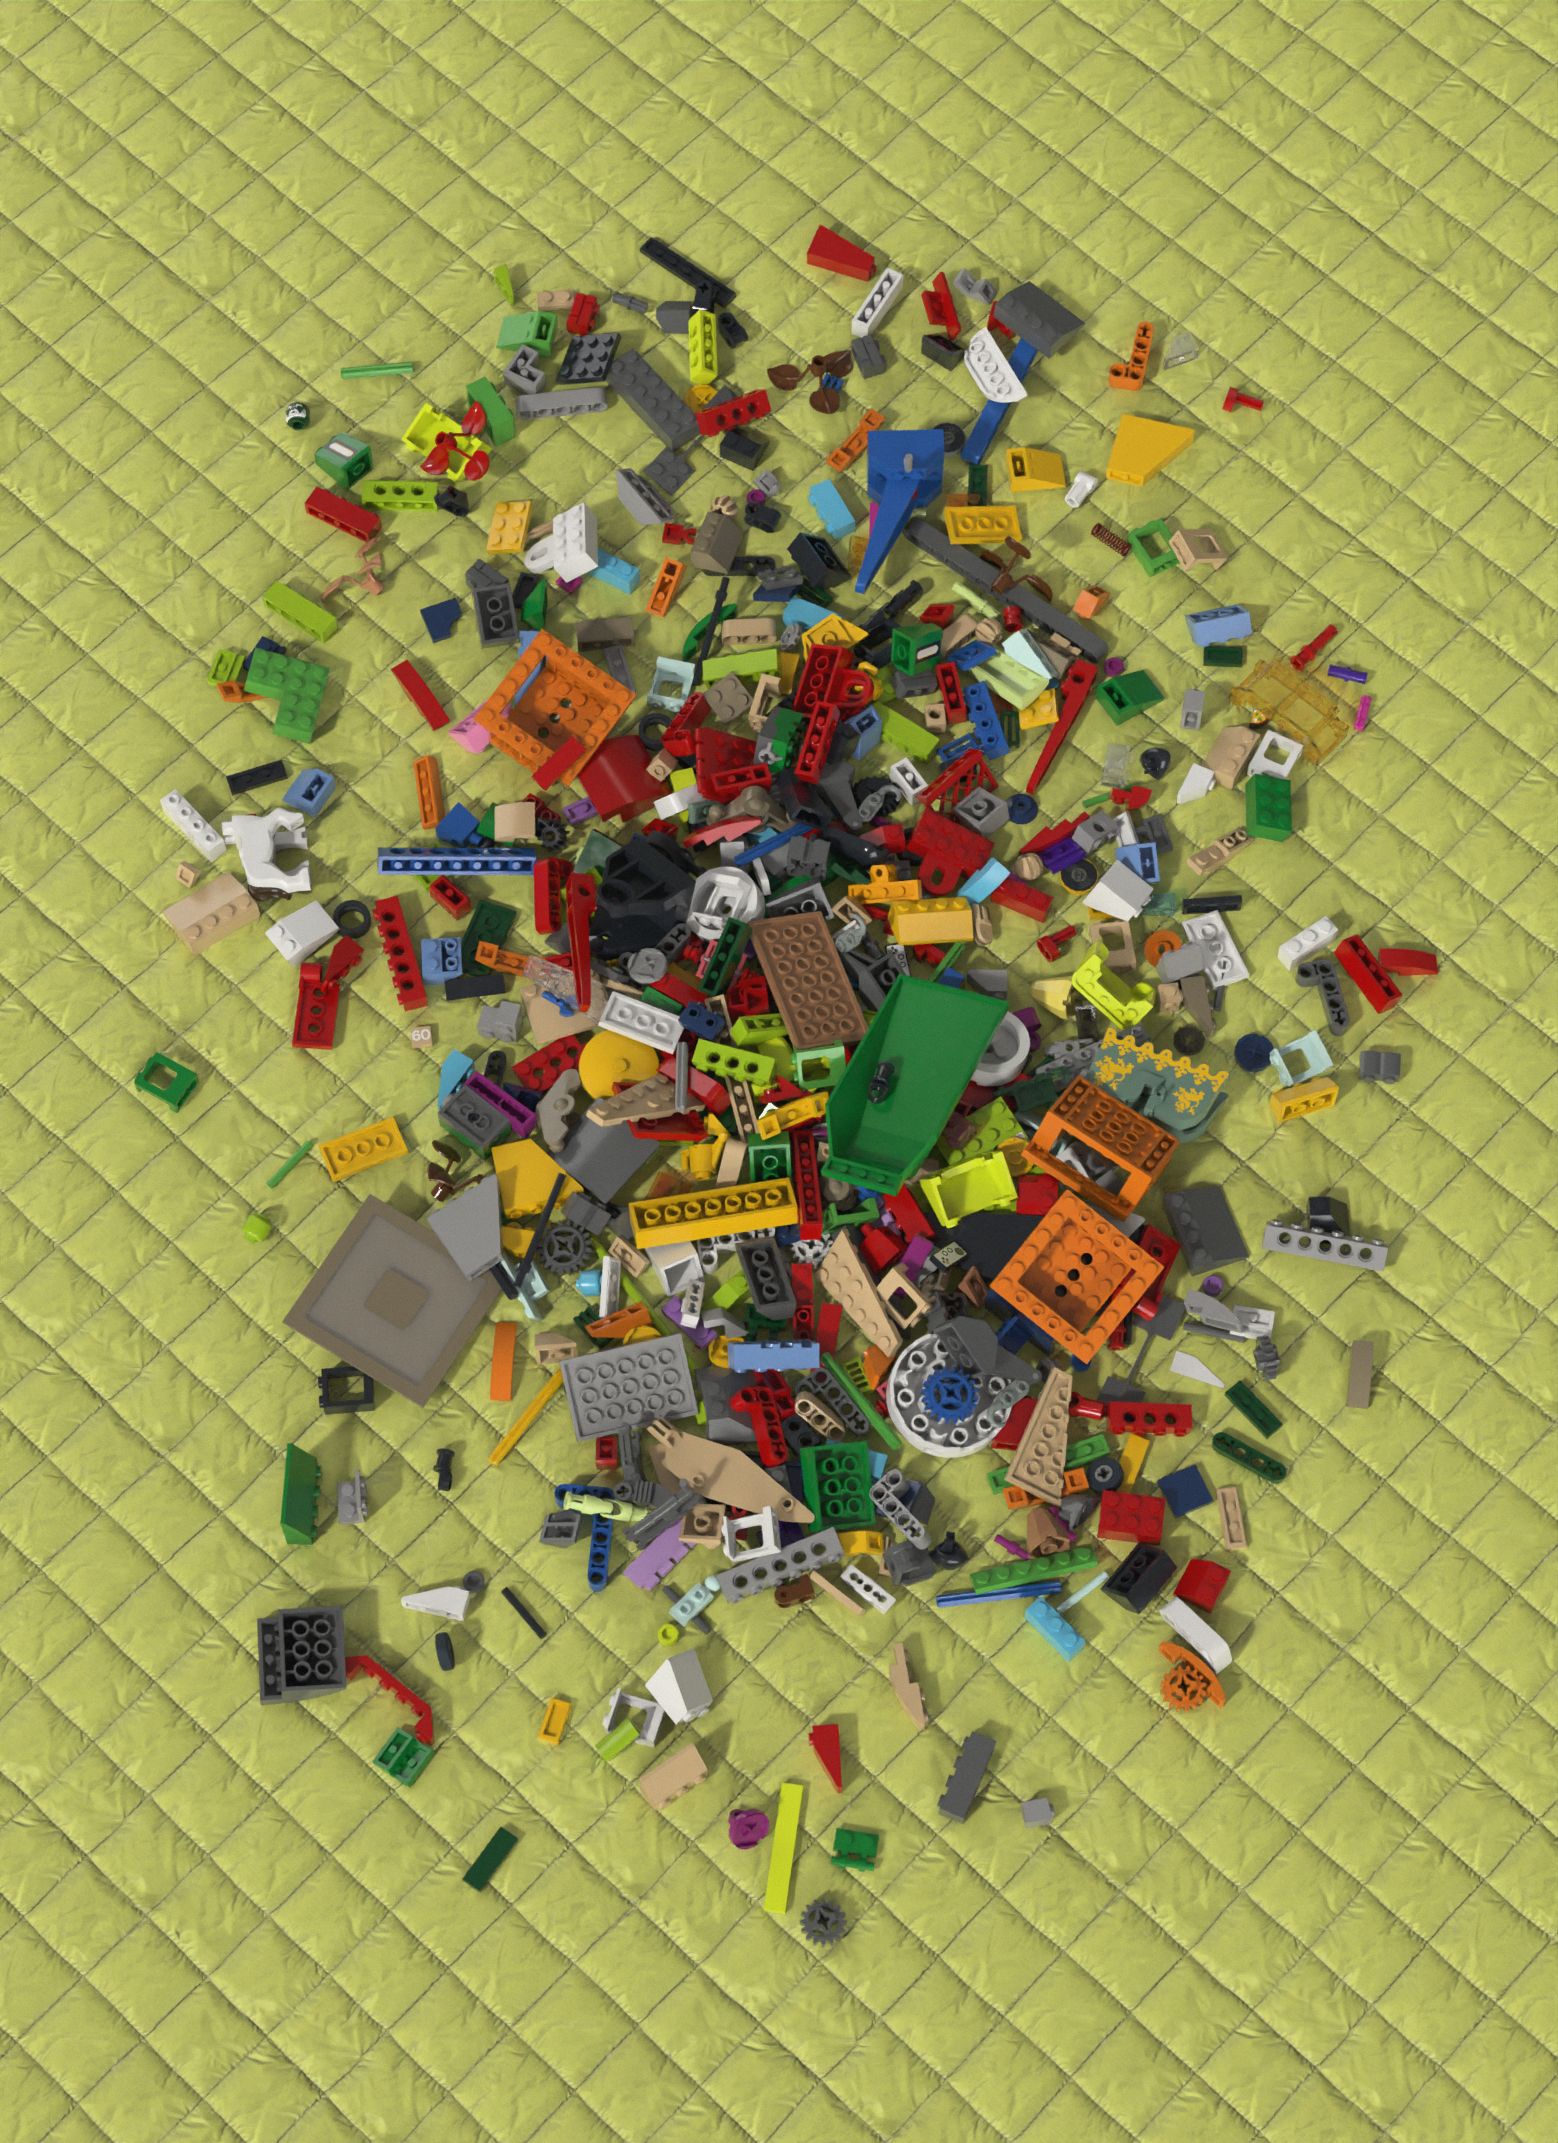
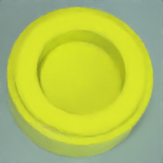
[658,1624,679,1647]

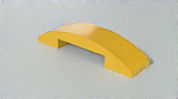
[756,1091,829,1140]

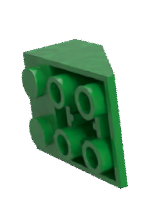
[1096,670,1165,726]

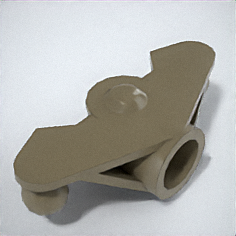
[706,786,798,834]
[536,1069,581,1153]
[818,1170,882,1211]

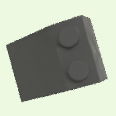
[765,876,834,921]

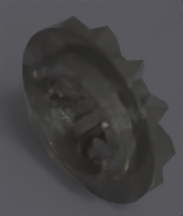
[1173,1025,1205,1055]

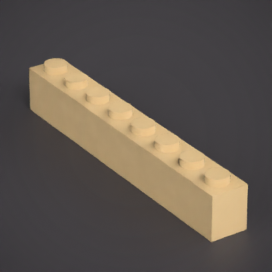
[704,994,760,1155]

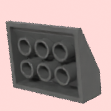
[994,281,1085,359]
[1162,1186,1249,1277]

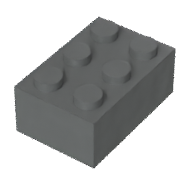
[471,583,520,649]

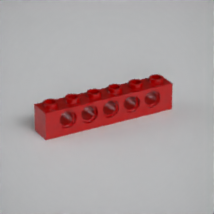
[373,895,428,1012]
[790,1131,823,1240]

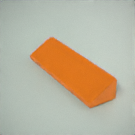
[413,755,445,830]

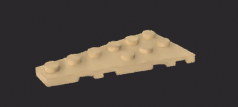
[586,1073,705,1127]
[814,1229,903,1357]
[1004,1367,1073,1507]

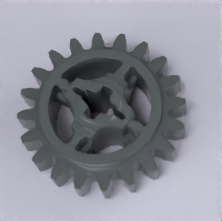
[537,1220,593,1276]

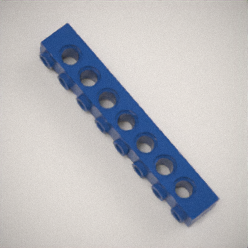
[377,847,536,875]

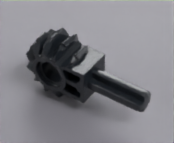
[535,816,570,852]

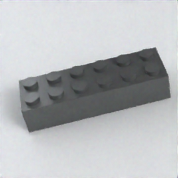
[606,348,701,452]

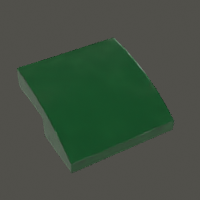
[830,856,871,885]

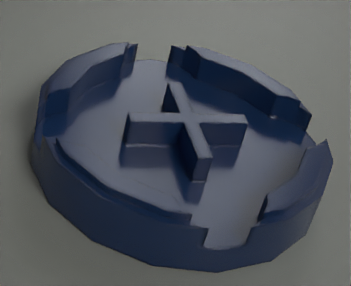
[1234,1033,1274,1072]

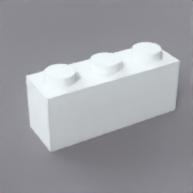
[1277,916,1338,971]

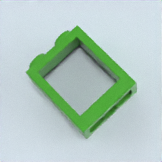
[1127,518,1180,577]

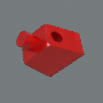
[859,1222,908,1274]

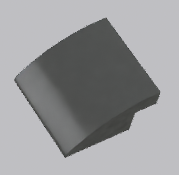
[546,1097,660,1206]
[257,1606,346,1705]

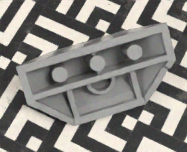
[616,468,674,525]

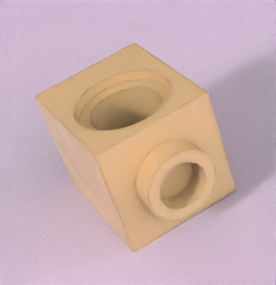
[924,703,946,734]
[646,748,678,781]

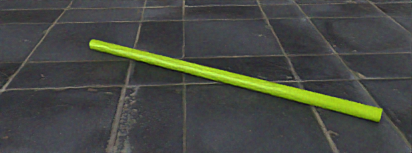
[560,1206,700,1378]

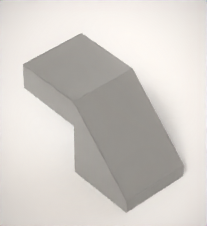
[953,268,997,305]
[700,1308,747,1339]

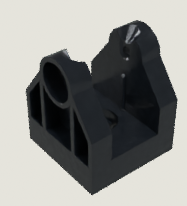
[589,836,696,961]

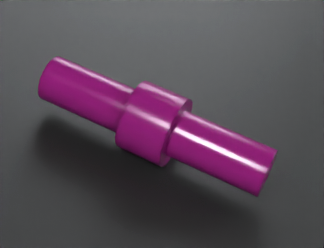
[993,1534,1031,1561]

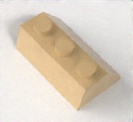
[1201,726,1260,790]
[639,1743,708,1811]

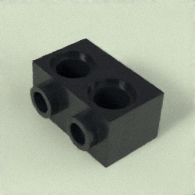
[781,1413,822,1465]

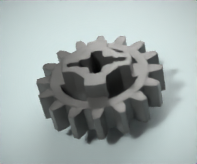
[1253,1335,1280,1380]
[800,1898,847,1948]

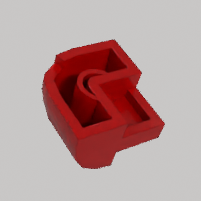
[727,976,770,1021]

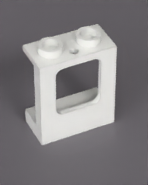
[1247,730,1303,779]
[693,872,751,929]
[721,1506,781,1563]
[602,1688,666,1748]

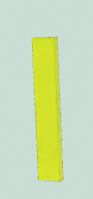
[764,1783,803,1914]

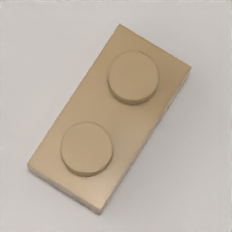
[537,290,574,311]
[608,1235,650,1278]

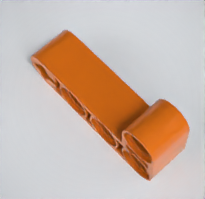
[1108,322,1154,391]

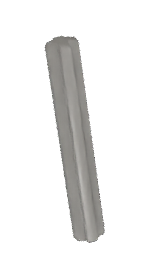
[675,1042,688,1112]

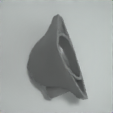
[1058,1494,1101,1532]

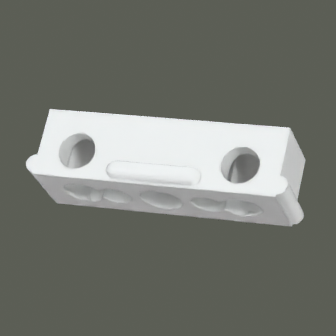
[680,1279,705,1329]
[840,1564,896,1615]

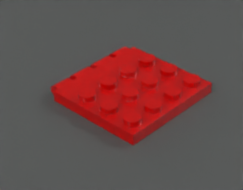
[694,726,757,805]
[611,1082,709,1141]

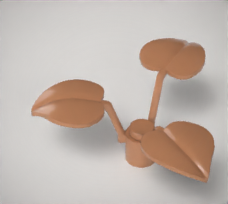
[321,536,385,603]

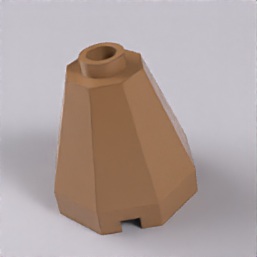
[1027,1507,1070,1559]

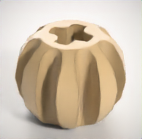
[711,495,739,521]
[975,618,1004,646]
[1014,853,1043,880]

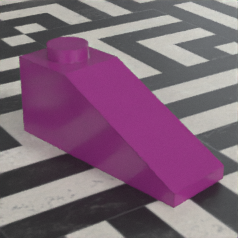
[893,1234,934,1299]

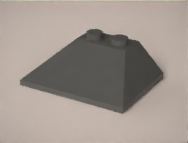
[694,1366,759,1446]

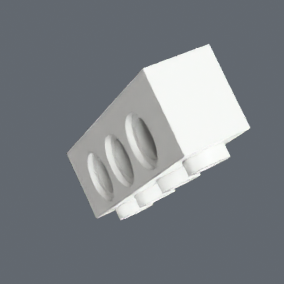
[160,789,227,863]

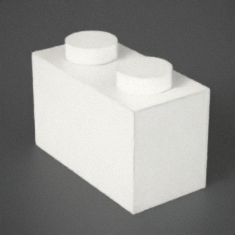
[890,758,928,806]

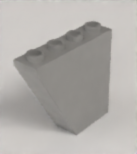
[427,1174,503,1282]

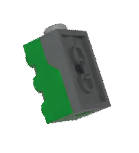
[753,706,805,774]
[438,1085,512,1161]

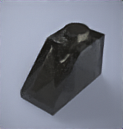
[1074,998,1099,1042]

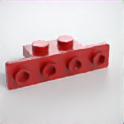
[921,272,961,341]

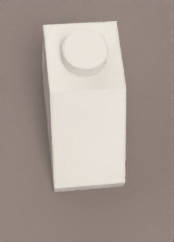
[1176,763,1216,804]

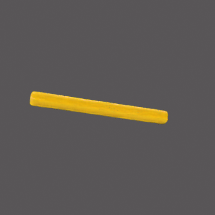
[488,1367,564,1466]

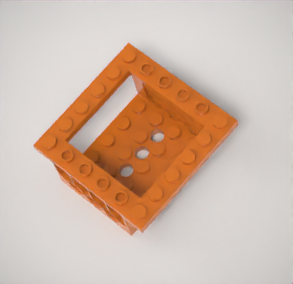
[474,629,637,787]
[1021,1075,1181,1222]
[989,1189,1164,1364]

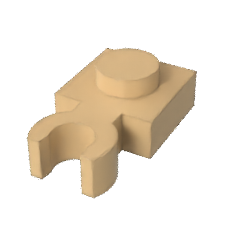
[1050,633,1081,662]

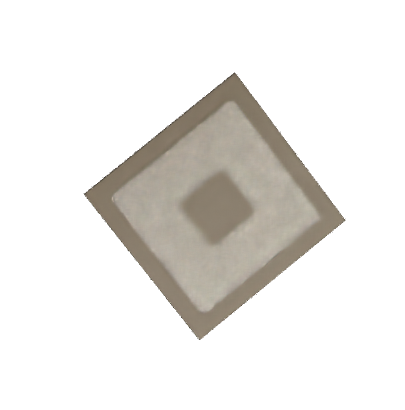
[282,1194,502,1409]

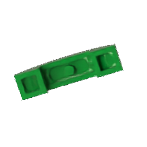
[682,603,738,662]

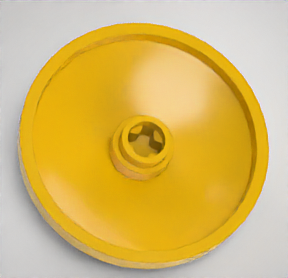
[579,1030,659,1101]

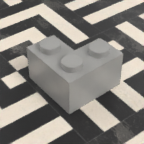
[504,344,546,395]
[719,834,749,873]
[477,1000,523,1043]

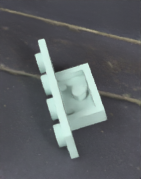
[499,1251,550,1321]

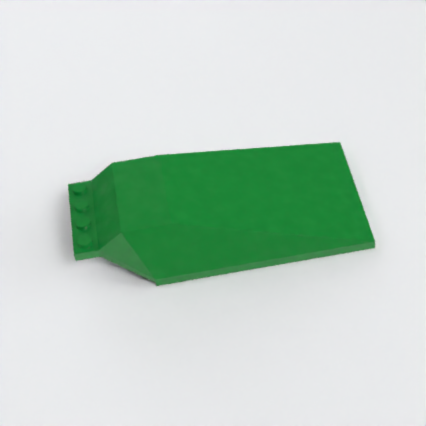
[821,973,1010,1196]

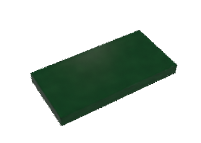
[461,900,517,977]

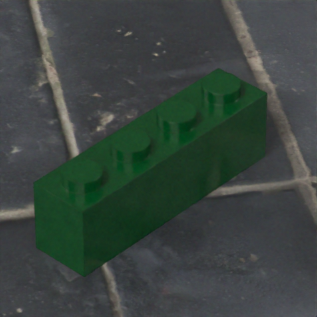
[698,917,753,998]

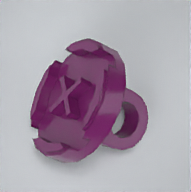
[728,1809,769,1850]

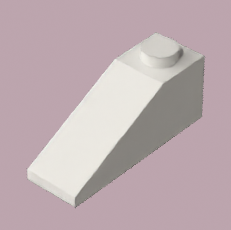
[401,1586,470,1621]

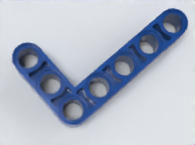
[554,1484,615,1592]

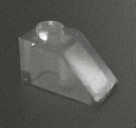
[1163,331,1199,371]

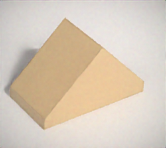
[831,896,872,929]

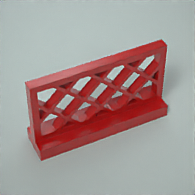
[916,749,999,823]

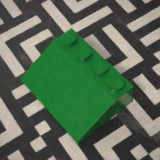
[800,1441,876,1532]
[280,1443,322,1545]

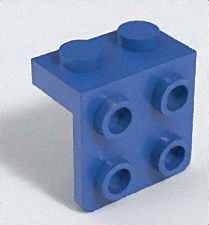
[995,1315,1029,1355]

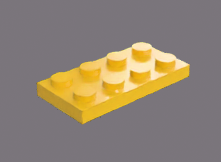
[943,505,1022,544]
[318,1117,408,1183]

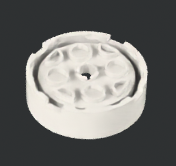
[686,866,765,945]
[971,1012,1030,1086]

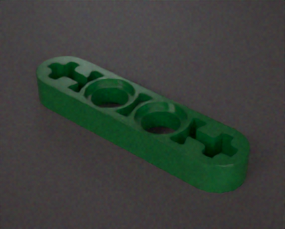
[1212,1432,1286,1484]

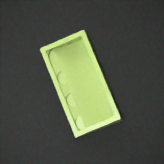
[968,645,1049,710]

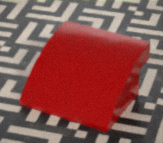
[576,735,672,823]

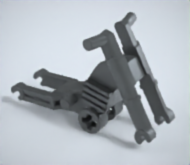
[614,1422,707,1551]

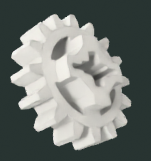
[790,1234,833,1269]

